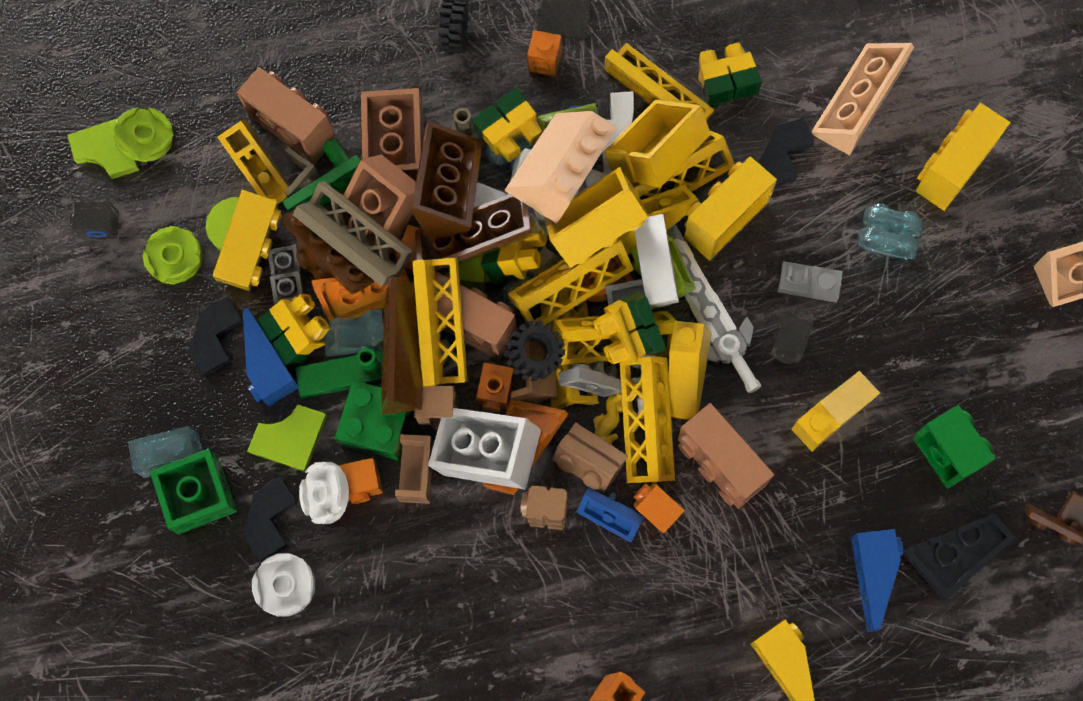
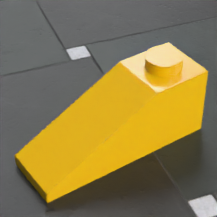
[217,119,289,204]
[618,184,699,255]
[668,321,712,420]
[792,371,880,452]
[751,620,815,701]

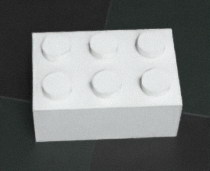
[428,408,541,489]

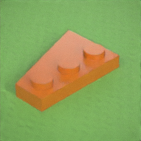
[311,268,410,328]
[482,399,568,495]

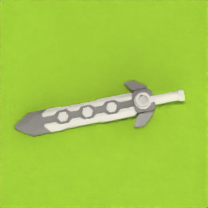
[667,224,761,393]

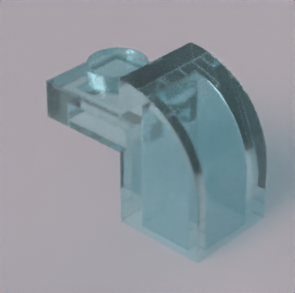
[324,310,383,357]

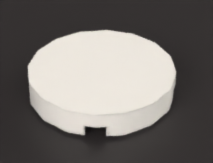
[299,462,349,524]
[252,553,315,617]

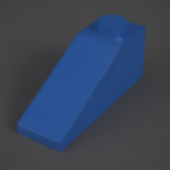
[243,308,298,407]
[851,529,903,632]

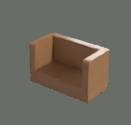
[508,338,557,403]
[415,386,459,430]
[395,434,434,504]

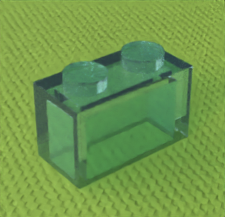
[128,426,202,478]

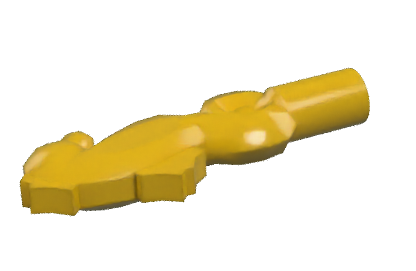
[593,377,623,445]

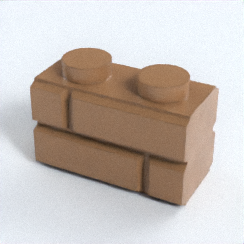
[552,423,628,494]
[520,485,568,530]

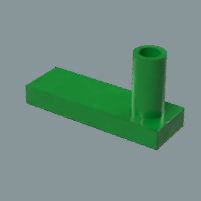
[282,139,361,213]
[295,348,383,399]

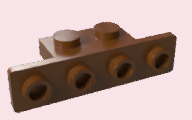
[281,210,375,294]
[1024,491,1083,545]

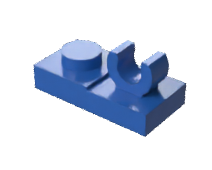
[577,487,644,543]

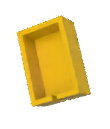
[604,99,711,188]
[916,102,1011,211]
[684,156,777,261]
[544,167,649,268]
[213,190,282,291]

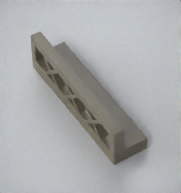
[293,181,413,286]

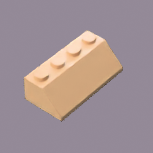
[505,111,617,224]

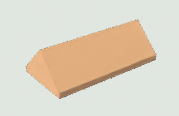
[811,43,914,155]
[1034,242,1083,307]

